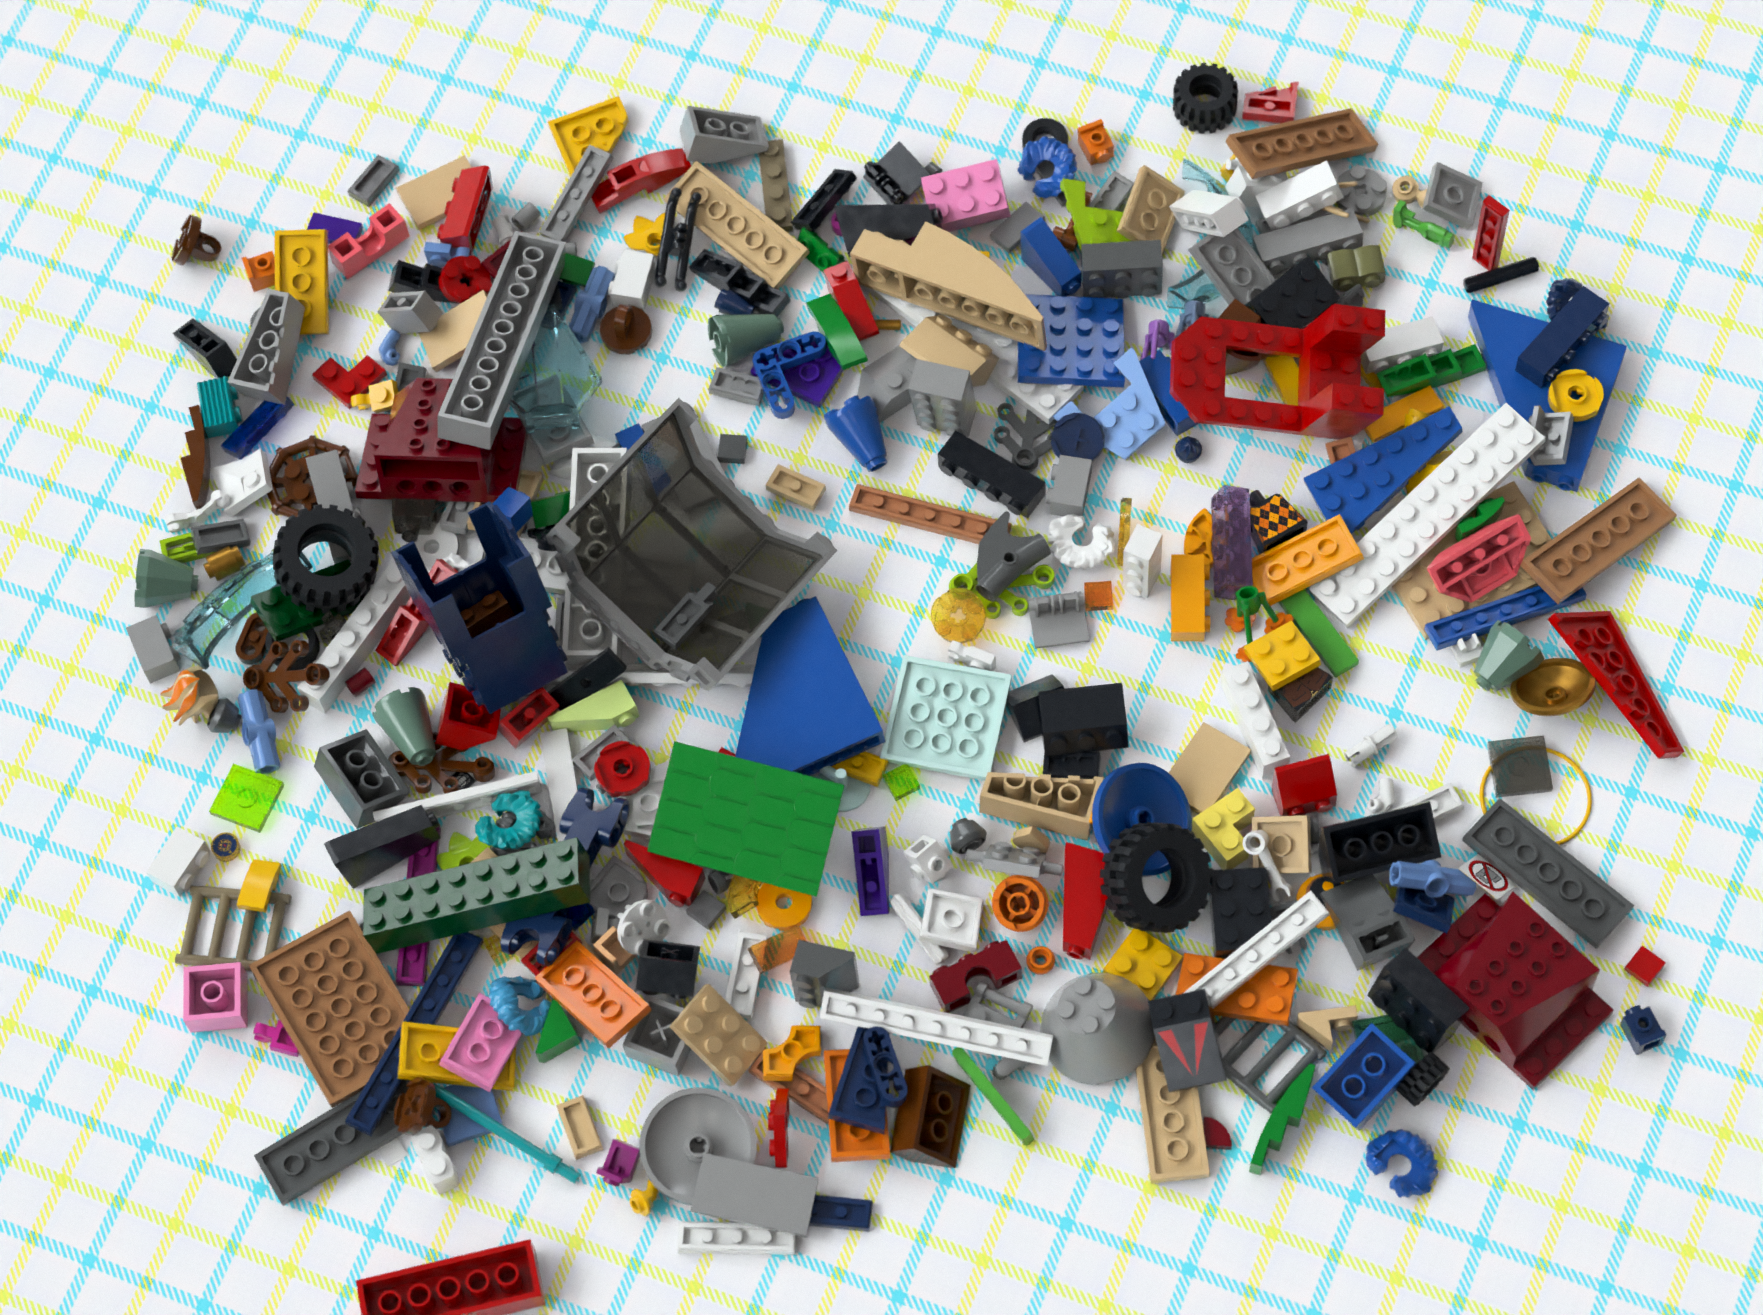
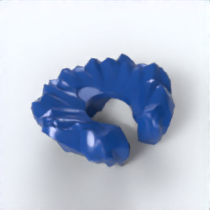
[1017,136,1077,199]
[1365,1129,1438,1198]

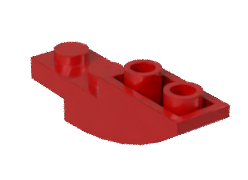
[591,148,692,214]

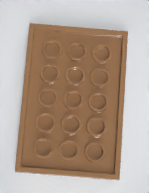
[249,910,410,1108]

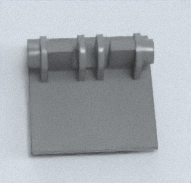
[1027,591,1090,649]

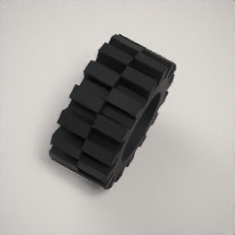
[1397,1052,1450,1107]

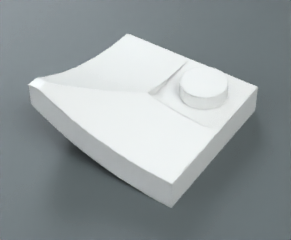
[210,449,273,517]

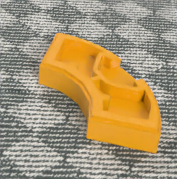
[1184,508,1222,569]

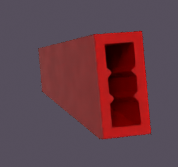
[1063,842,1108,960]

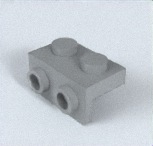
[1529,406,1574,465]

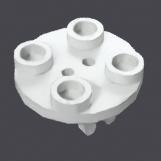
[617,899,671,956]

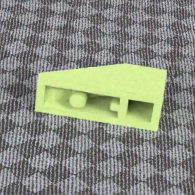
[548,680,639,732]

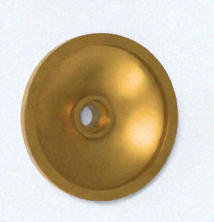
[1510,658,1596,716]

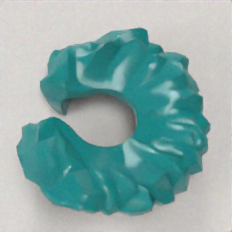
[475,790,542,850]

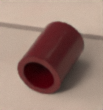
[344,667,376,697]

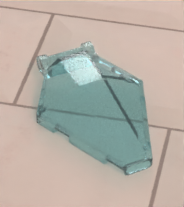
[509,304,602,434]

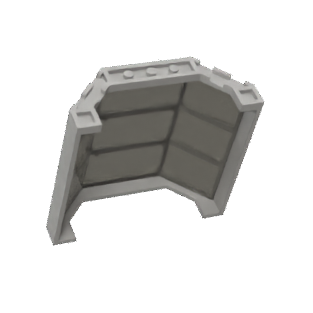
[546,398,837,691]

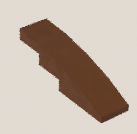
[180,404,211,510]

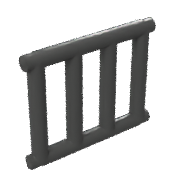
[1216,1017,1327,1114]

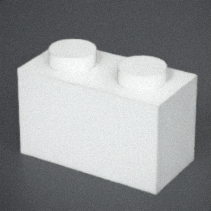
[608,249,656,311]
[146,826,211,897]

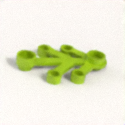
[949,563,1055,619]

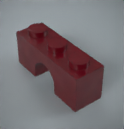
[929,939,1022,1013]

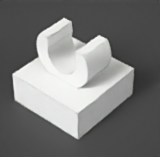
[1450,633,1483,668]

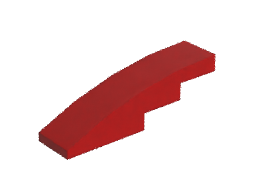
[375,559,459,666]

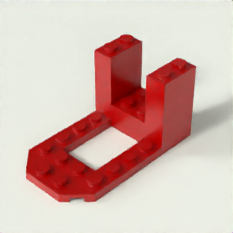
[1170,304,1386,440]

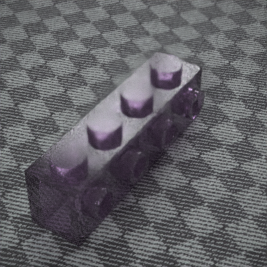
[1211,485,1253,601]

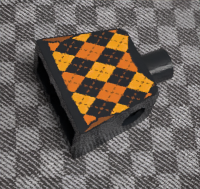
[1245,490,1308,554]

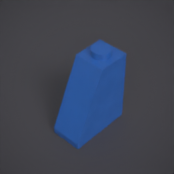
[1020,217,1081,296]

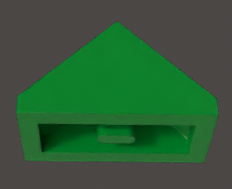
[535,1000,580,1063]

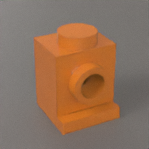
[1078,119,1114,166]
[242,251,275,292]

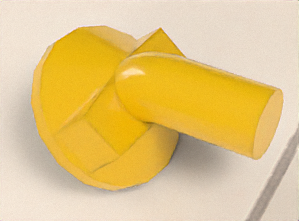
[629,1179,658,1216]

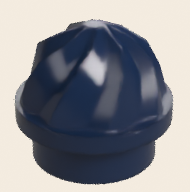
[1175,436,1202,463]

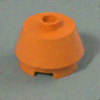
[992,875,1049,932]

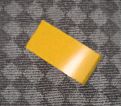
[236,859,282,913]

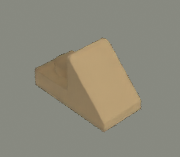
[1296,1005,1358,1051]

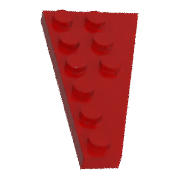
[1547,611,1684,759]

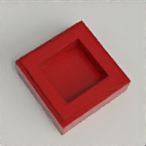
[1624,946,1666,987]

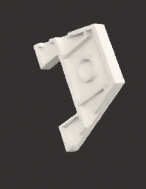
[620,746,701,839]

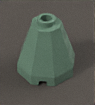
[134,549,198,608]
[1474,620,1544,691]

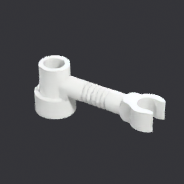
[1243,830,1293,902]

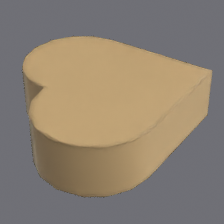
[1012,826,1051,853]

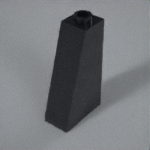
[834,204,943,257]
[324,805,441,889]

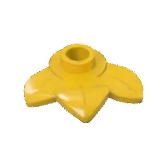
[623,213,665,256]

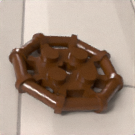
[267,435,358,518]

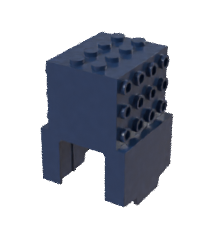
[391,501,568,714]

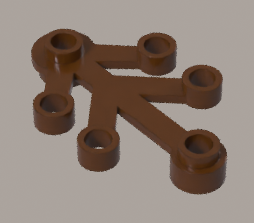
[243,640,330,713]
[388,732,495,794]

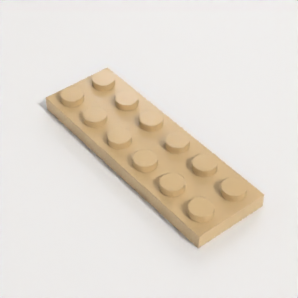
[663,161,810,290]
[1136,1038,1210,1184]

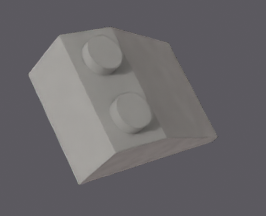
[679,105,769,164]

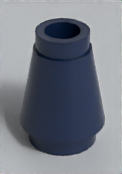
[714,289,755,315]

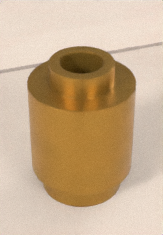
[203,546,246,581]

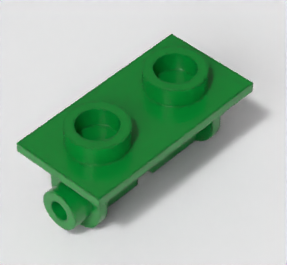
[797,227,845,273]

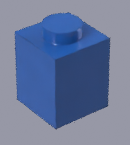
[492,487,533,533]

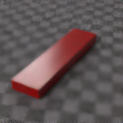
[1472,195,1510,271]

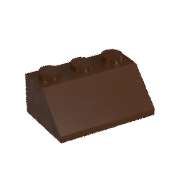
[890,1065,971,1168]

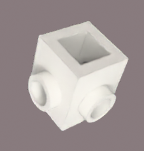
[903,835,953,884]

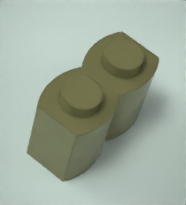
[1327,245,1385,292]

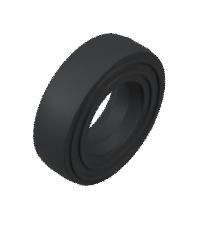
[1022,118,1068,149]

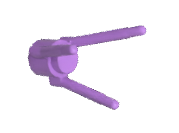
[1140,319,1174,360]

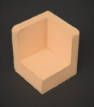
[593,926,637,975]

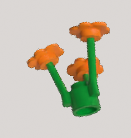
[1225,586,1294,662]

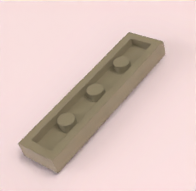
[759,139,793,232]

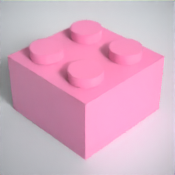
[183,962,248,1033]

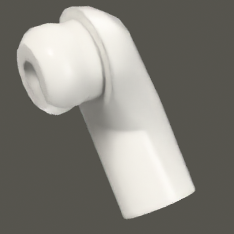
[1367,778,1395,815]

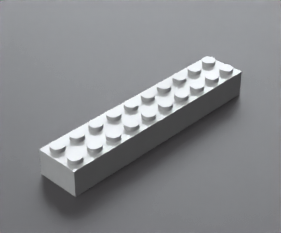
[438,230,566,450]

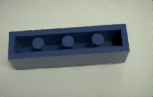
[1515,286,1610,388]

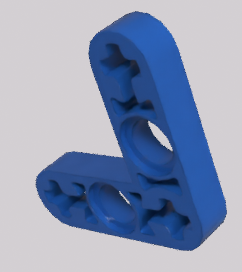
[752,331,827,419]

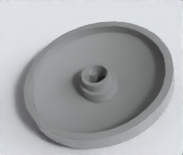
[639,1088,757,1205]

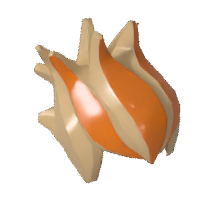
[160,664,219,726]

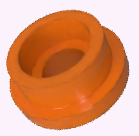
[1026,946,1055,975]

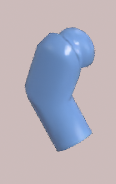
[378,329,401,366]

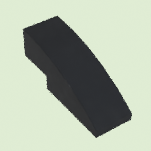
[388,260,470,303]

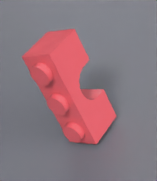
[328,203,410,280]

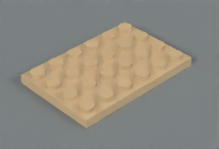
[1392,481,1552,640]

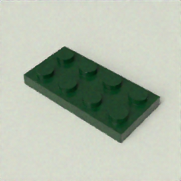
[251,559,364,641]

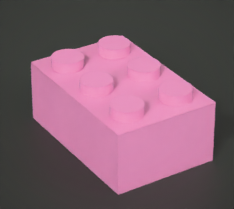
[921,159,1011,232]

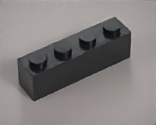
[938,430,1046,518]

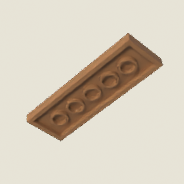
[1225,108,1378,179]
[1520,478,1677,604]

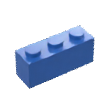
[1139,349,1199,436]

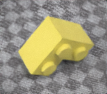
[1192,788,1255,870]

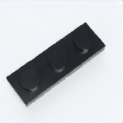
[791,169,857,232]

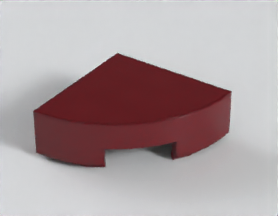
[1203,1116,1232,1150]

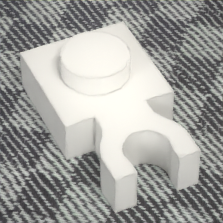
[948,640,996,671]

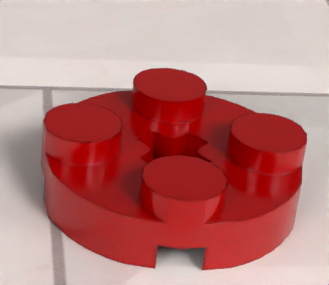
[439,255,493,304]
[594,741,651,797]

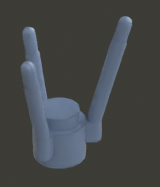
[1170,300,1209,355]

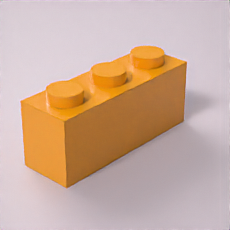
[1171,554,1210,641]

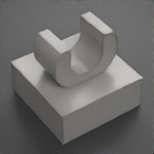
[590,907,620,944]

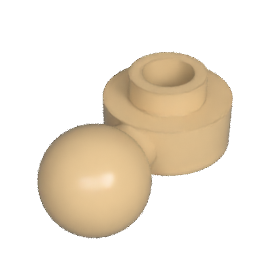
[1392,176,1427,208]

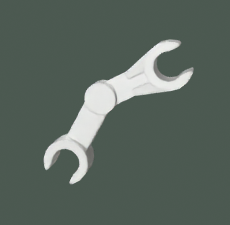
[165,489,230,532]

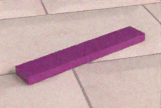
[395,826,441,986]

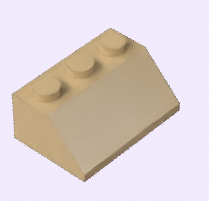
[899,314,999,387]

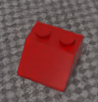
[435,682,501,750]
[1271,754,1337,816]

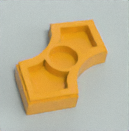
[763,1025,821,1081]

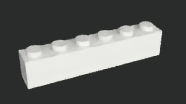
[297,561,410,714]

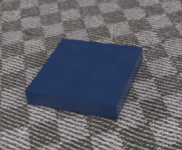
[1393,887,1455,934]

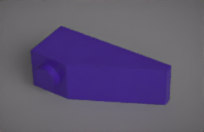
[851,826,889,916]

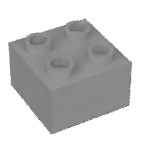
[623,995,691,1077]

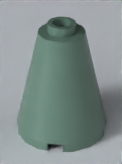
[708,314,784,367]
[373,687,436,766]

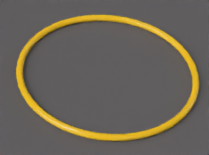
[1479,746,1592,845]

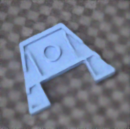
[1053,347,1166,460]

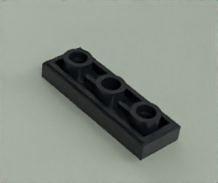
[548,647,627,711]

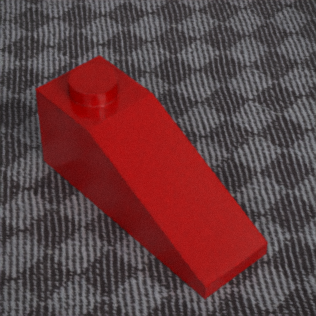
[823,261,880,342]
[624,840,706,907]

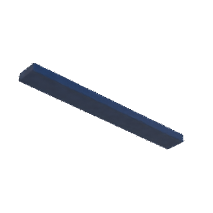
[345,932,483,1136]

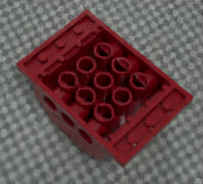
[355,378,528,503]
[1417,891,1614,1090]

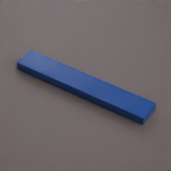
[1424,586,1587,651]

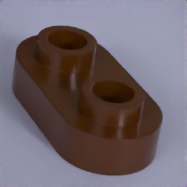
[235,612,268,665]

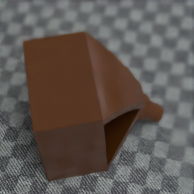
[1218,298,1280,375]

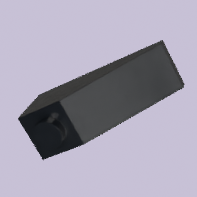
[172,318,237,379]

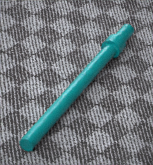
[433,1083,581,1184]

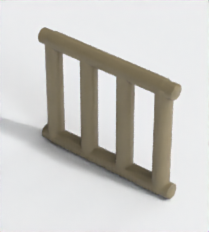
[175,885,292,971]

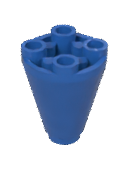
[823,395,887,472]

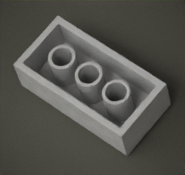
[908,359,977,437]

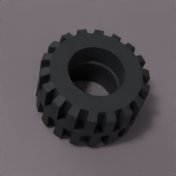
[1173,63,1238,134]

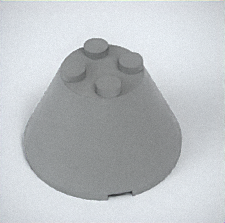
[1040,973,1155,1085]

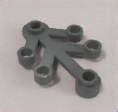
[994,403,1058,473]

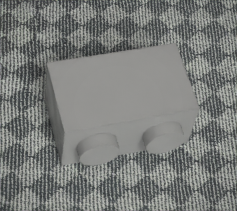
[378,291,443,334]
[1046,455,1092,516]
[126,615,181,683]

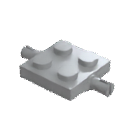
[966,842,1063,878]

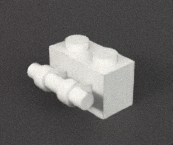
[1225,158,1288,207]

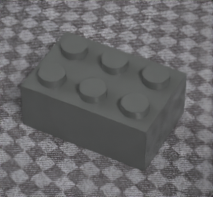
[1081,240,1163,298]

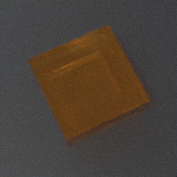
[1084,581,1113,611]

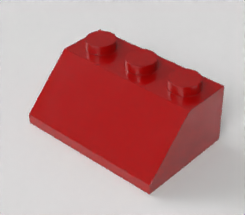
[437,165,493,255]

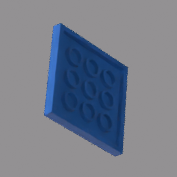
[1017,294,1125,388]

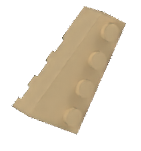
[979,772,1104,841]

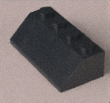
[1318,801,1441,884]

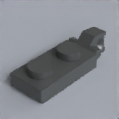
[654,582,718,650]

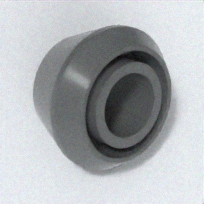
[207,697,242,733]
[950,818,987,854]

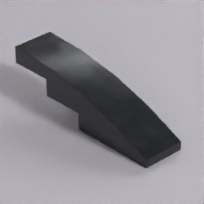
[689,249,791,317]

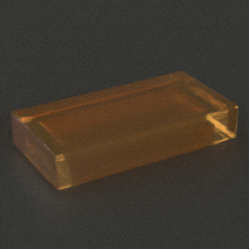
[748,925,806,974]

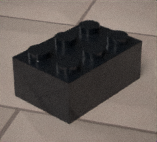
[1245,255,1341,329]
[1209,867,1271,959]
[1367,948,1470,1053]

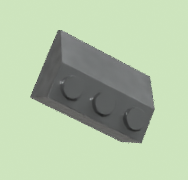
[314,729,410,829]
[790,940,860,1009]

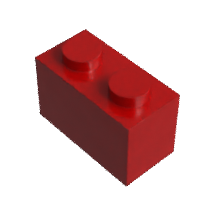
[498,687,560,749]

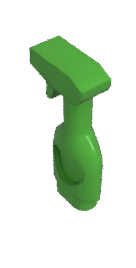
[1393,200,1454,249]

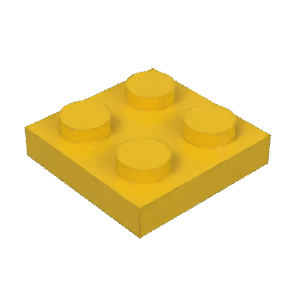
[1244,620,1321,691]
[1103,929,1183,1001]

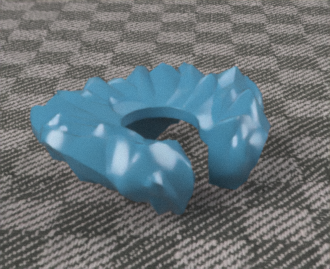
[488,976,551,1036]

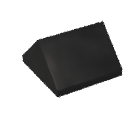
[1006,674,1064,742]

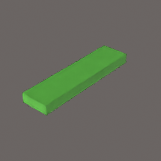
[1278,589,1359,678]
[952,1047,1035,1146]

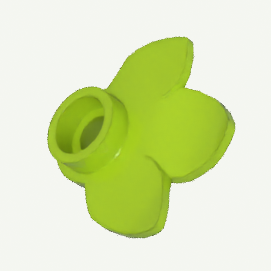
[437,832,490,870]

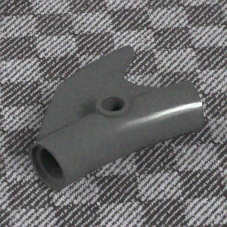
[976,511,1051,602]

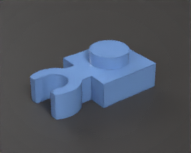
[424,242,470,267]

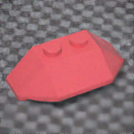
[1427,514,1531,603]

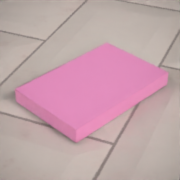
[439,993,523,1092]

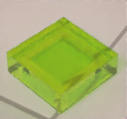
[882,764,920,801]

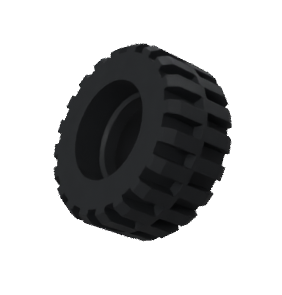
[273,504,379,614]
[1100,822,1214,933]

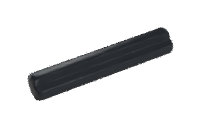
[1463,257,1539,293]

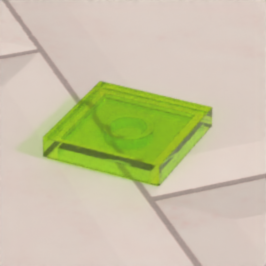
[209,763,285,833]

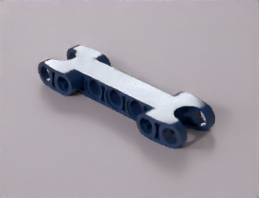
[501,787,630,966]

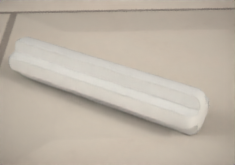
[890,893,949,965]

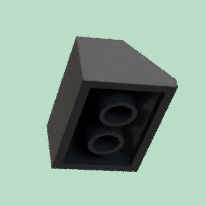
[1038,683,1129,756]

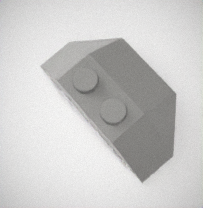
[858,346,917,423]

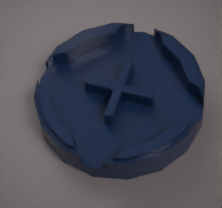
[1051,413,1105,462]

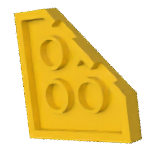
[548,96,629,177]

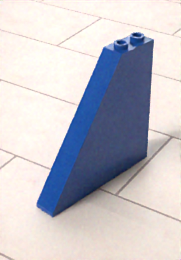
[1468,299,1627,492]
[735,596,885,776]

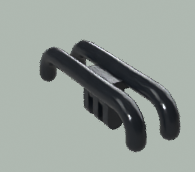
[655,187,702,292]

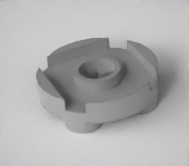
[1336,165,1387,216]

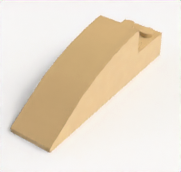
[850,221,1047,351]

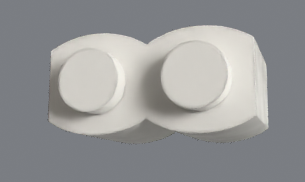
[411,1125,459,1195]

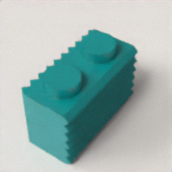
[197,376,243,438]

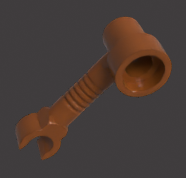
[1053,191,1093,252]

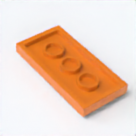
[535,941,652,1049]
[1176,953,1299,1026]
[823,1049,890,1162]

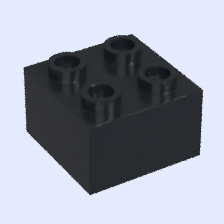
[636,939,700,999]

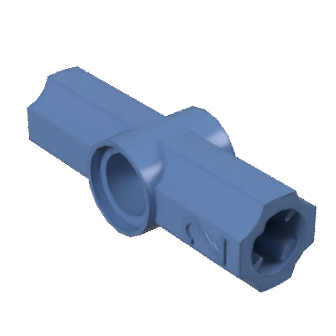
[566,266,615,344]
[237,689,280,775]
[1389,860,1477,898]

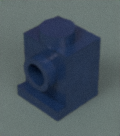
[1620,1005,1666,1055]

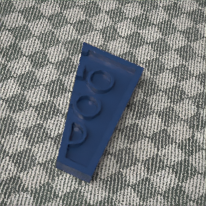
[828,1026,889,1135]

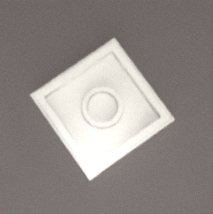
[919,888,984,953]

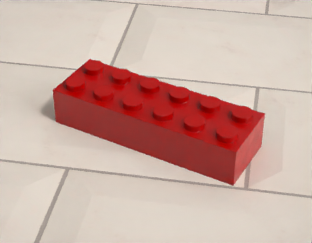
[355,1239,546,1315]

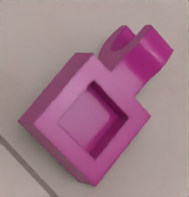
[253,1020,299,1057]

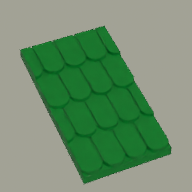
[647,741,844,897]

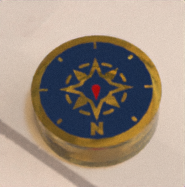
[211,832,241,862]

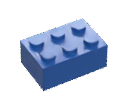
[1312,1023,1417,1131]

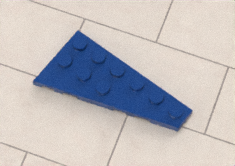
[1303,406,1463,534]

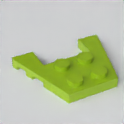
[1060,178,1131,251]

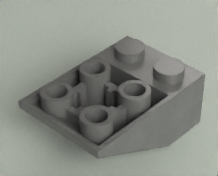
[1320,874,1415,971]

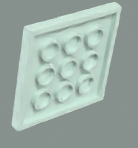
[880,655,1012,781]

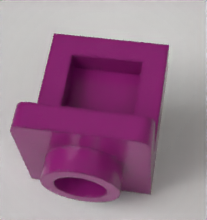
[596,1139,640,1186]

